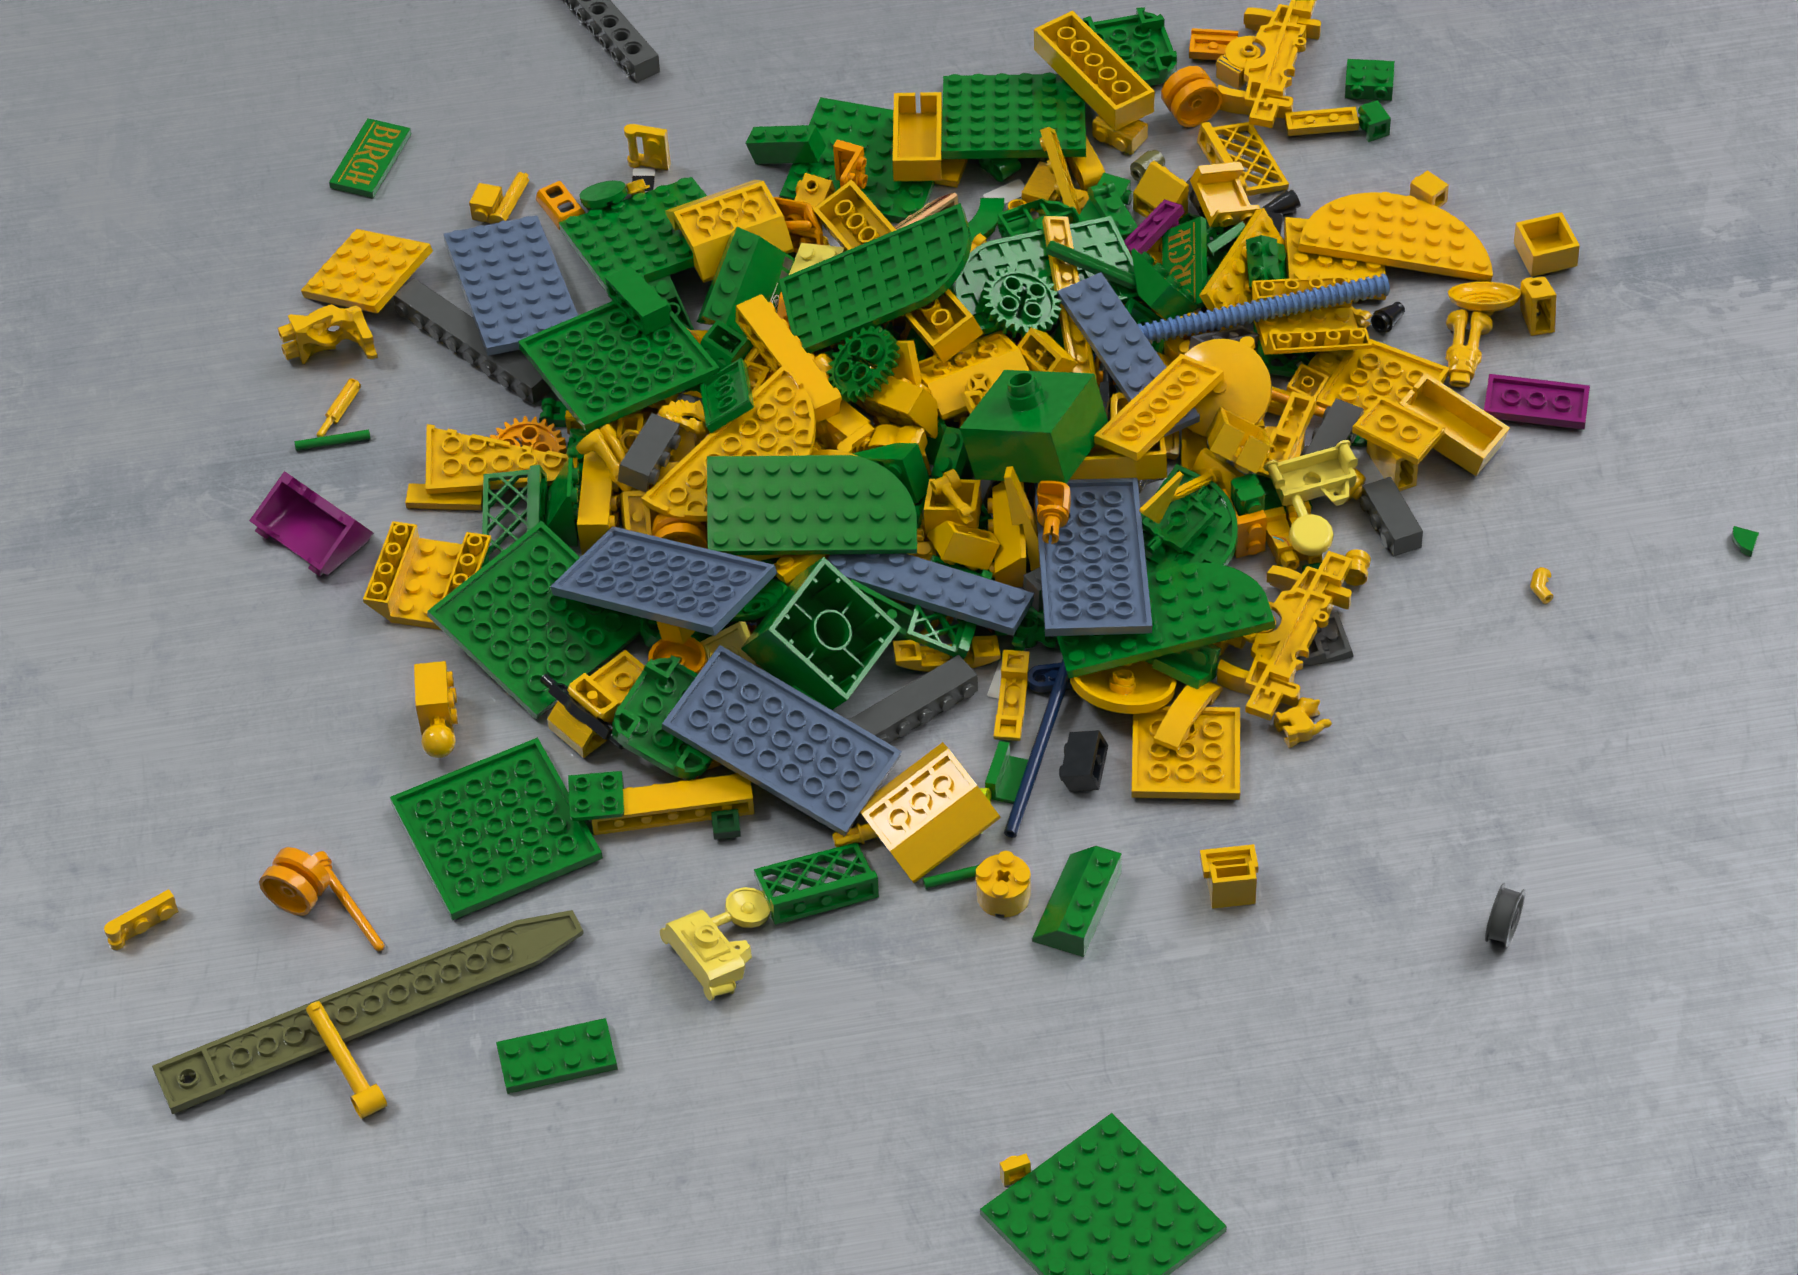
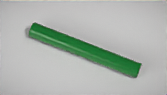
[294,429,371,451]
[923,865,979,889]

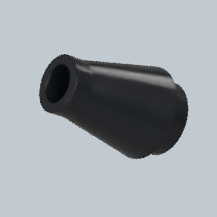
[1263,190,1301,215]
[1371,302,1405,333]

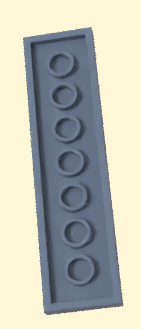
[1057,272,1200,437]
[827,554,1034,636]

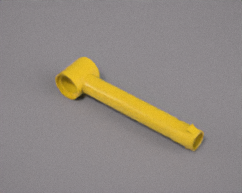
[306,1001,387,1119]

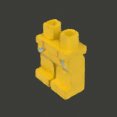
[1265,501,1322,570]

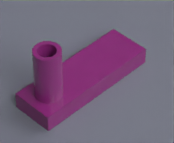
[1124,199,1185,256]

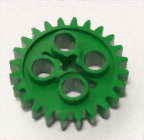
[980,266,1062,338]
[826,326,900,403]

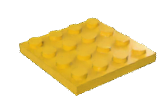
[1284,217,1386,300]
[301,229,433,314]
[1316,339,1449,413]
[1131,706,1240,800]

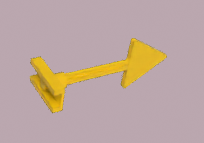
[1139,448,1244,524]

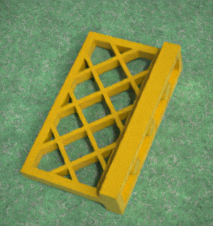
[1197,122,1289,196]

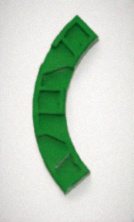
[968,198,1004,241]

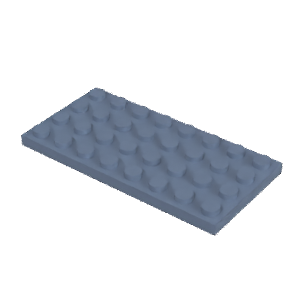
[443,215,578,356]
[1034,478,1152,636]
[550,526,777,636]
[662,645,902,837]

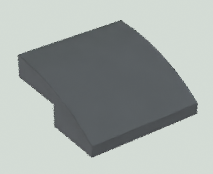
[1298,611,1354,665]

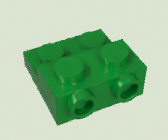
[1345,59,1395,101]
[1246,235,1287,288]

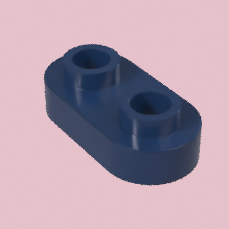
[1027,662,1073,693]

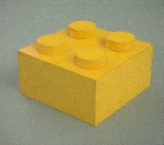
[1286,363,1329,399]

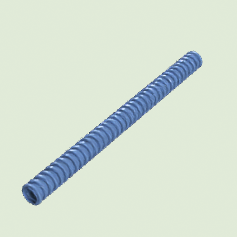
[1137,273,1390,344]

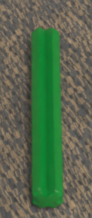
[1046,241,1137,290]

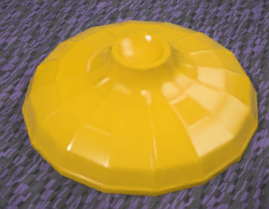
[1448,281,1522,316]

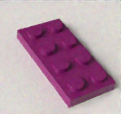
[1484,374,1590,429]

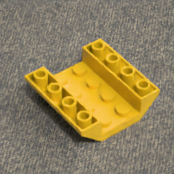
[665,180,794,283]
[1252,276,1372,354]
[918,330,1030,420]
[363,521,492,630]
[861,742,1001,883]

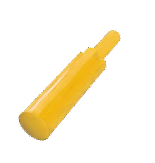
[316,378,361,437]

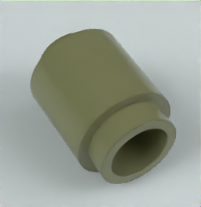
[1130,150,1165,182]

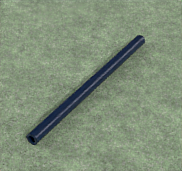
[1004,659,1069,838]

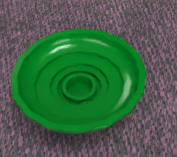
[730,579,787,623]

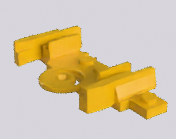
[1218,0,1321,128]
[1217,551,1352,721]

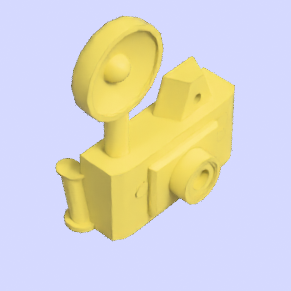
[1263,440,1358,556]
[660,887,771,1001]

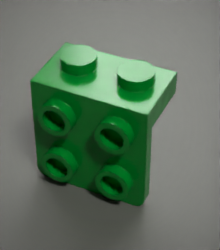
[931,426,973,480]
[568,771,625,821]

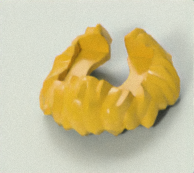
[658,399,709,439]

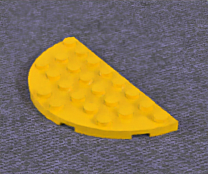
[1297,192,1493,282]
[641,365,816,522]

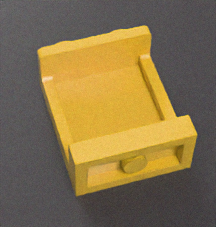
[1190,161,1260,227]

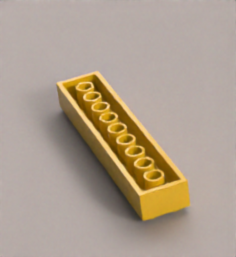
[813,179,983,364]

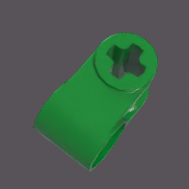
[978,158,1021,182]

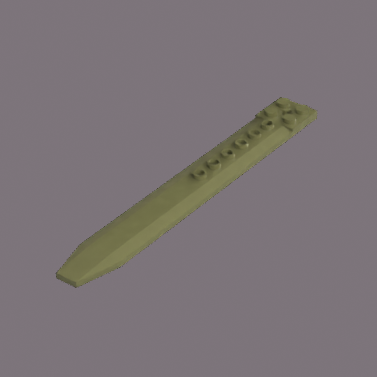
[152,910,584,1114]

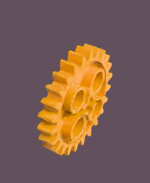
[490,416,567,490]

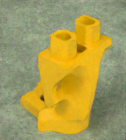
[277,304,378,364]

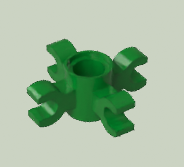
[994,606,1058,651]

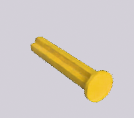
[488,172,529,224]

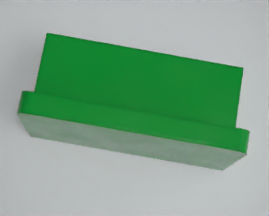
[985,741,1028,804]

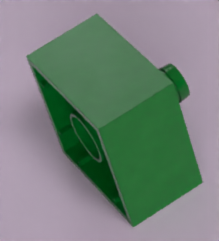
[960,370,1108,484]
[741,557,901,710]

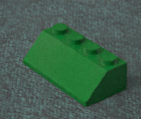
[1032,846,1122,957]

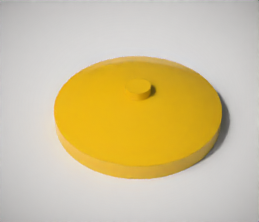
[1184,339,1272,439]
[1070,660,1177,714]

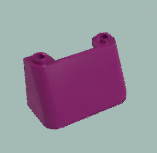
[249,471,374,577]

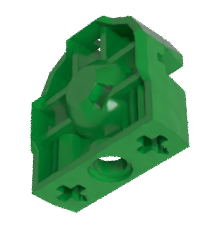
[997,198,1083,238]

